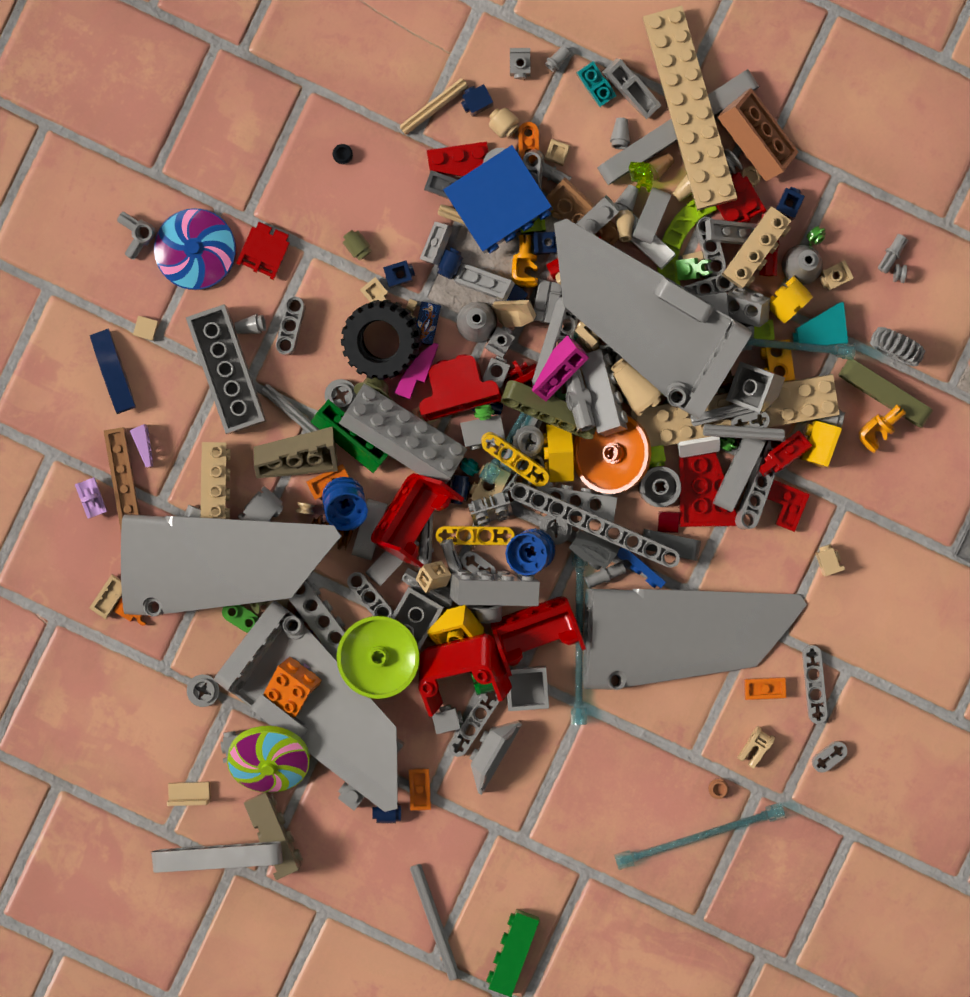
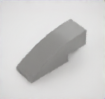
[602,58,661,119]

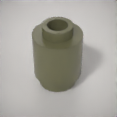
[343,230,372,261]

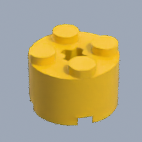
[769,276,813,324]

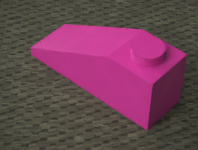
[532,335,589,402]

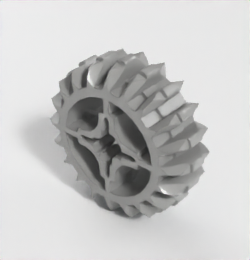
[870,327,925,367]

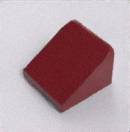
[657,511,680,533]

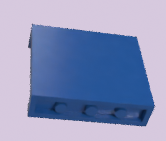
[443,145,553,254]

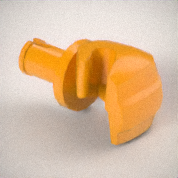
[512,235,538,287]
[859,404,906,453]

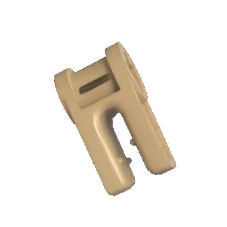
[737,726,775,769]

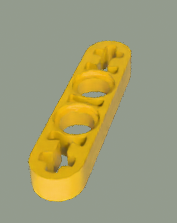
[481,432,549,487]
[436,526,515,545]

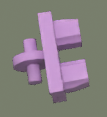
[75,477,108,519]

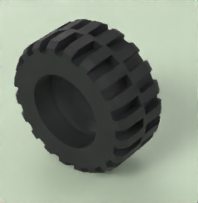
[341,300,422,380]

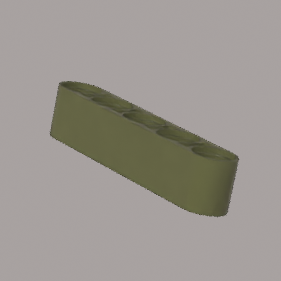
[838,358,933,428]
[501,380,596,439]

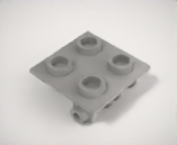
[468,492,513,527]

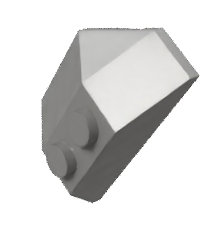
[469,720,522,795]

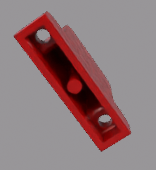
[419,354,503,422]

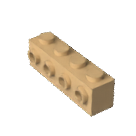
[722,206,791,289]
[200,442,230,519]

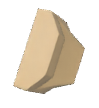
[492,300,537,327]

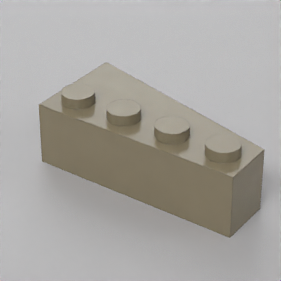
[254,427,338,478]
[244,791,303,880]

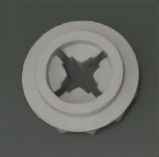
[325,379,356,411]
[512,425,544,457]
[540,512,572,545]
[187,674,219,707]

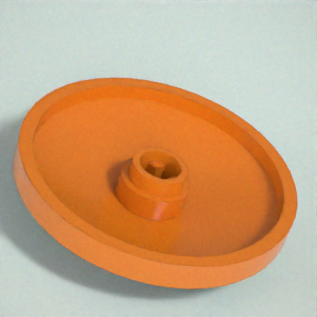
[573,415,651,494]

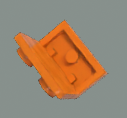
[264,657,322,717]

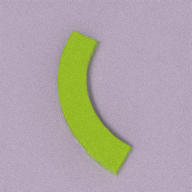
[657,199,717,286]

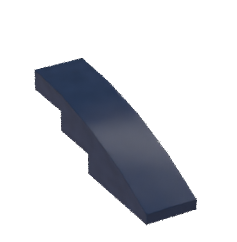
[89,328,136,414]

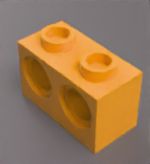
[760,339,795,382]

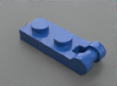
[617,547,666,588]

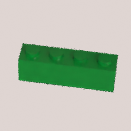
[311,399,388,474]
[486,909,540,997]

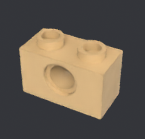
[469,462,511,507]

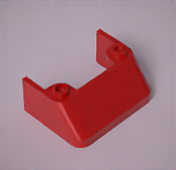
[371,473,465,568]
[491,596,586,677]
[418,634,512,717]

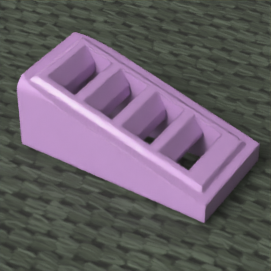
[130,424,153,468]

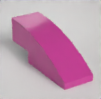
[395,343,439,400]

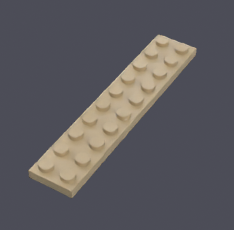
[643,6,737,211]
[630,374,840,447]

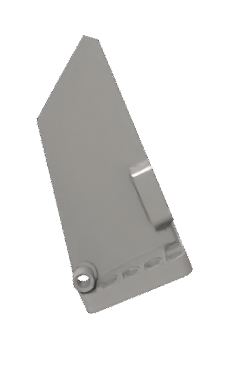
[554,218,752,419]
[121,514,341,617]
[583,589,807,690]
[214,601,398,812]

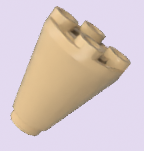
[611,358,662,416]

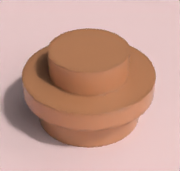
[708,778,729,799]

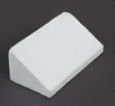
[677,436,720,458]

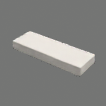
[631,214,676,270]

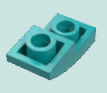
[576,61,617,107]

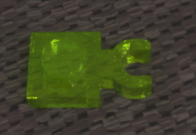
[629,162,653,192]

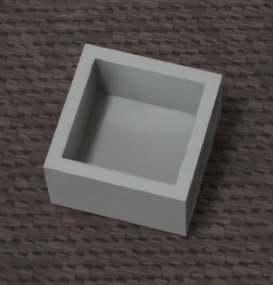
[507,666,549,711]

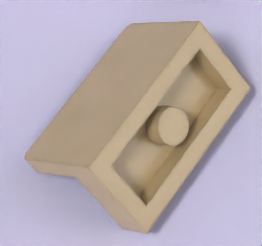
[167,782,210,806]

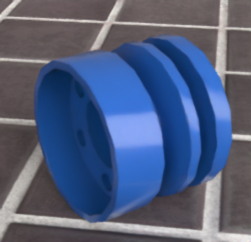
[322,477,368,531]
[505,528,556,576]

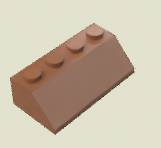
[718,88,798,181]

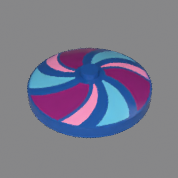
[154,208,236,290]

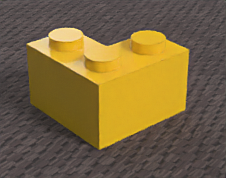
[543,425,574,482]

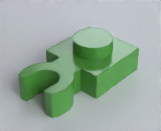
[676,258,712,281]

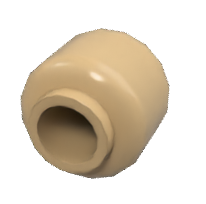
[489,108,519,138]

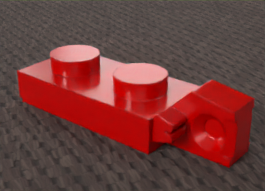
[759,430,813,477]

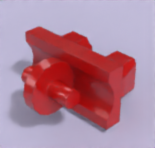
[504,360,537,388]

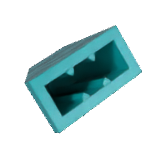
[792,302,848,349]

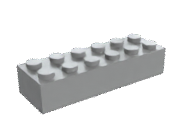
[186,304,266,434]
[339,384,468,484]

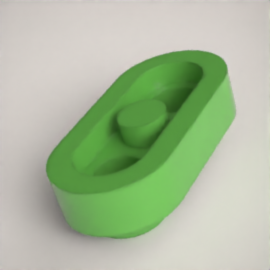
[222,605,259,633]

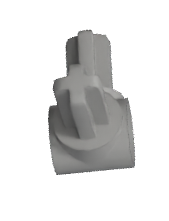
[117,212,156,260]

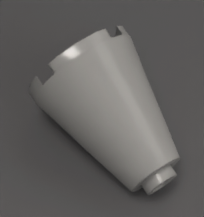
[782,245,822,285]
[456,302,497,342]

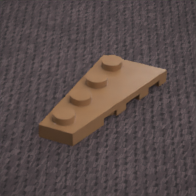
[546,177,619,245]

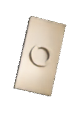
[89,574,122,619]

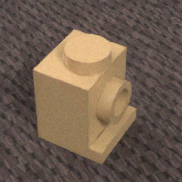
[819,260,854,290]
[815,544,845,576]
[416,561,452,593]

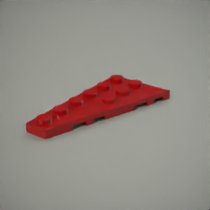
[679,452,737,527]

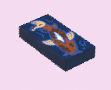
[416,301,441,345]

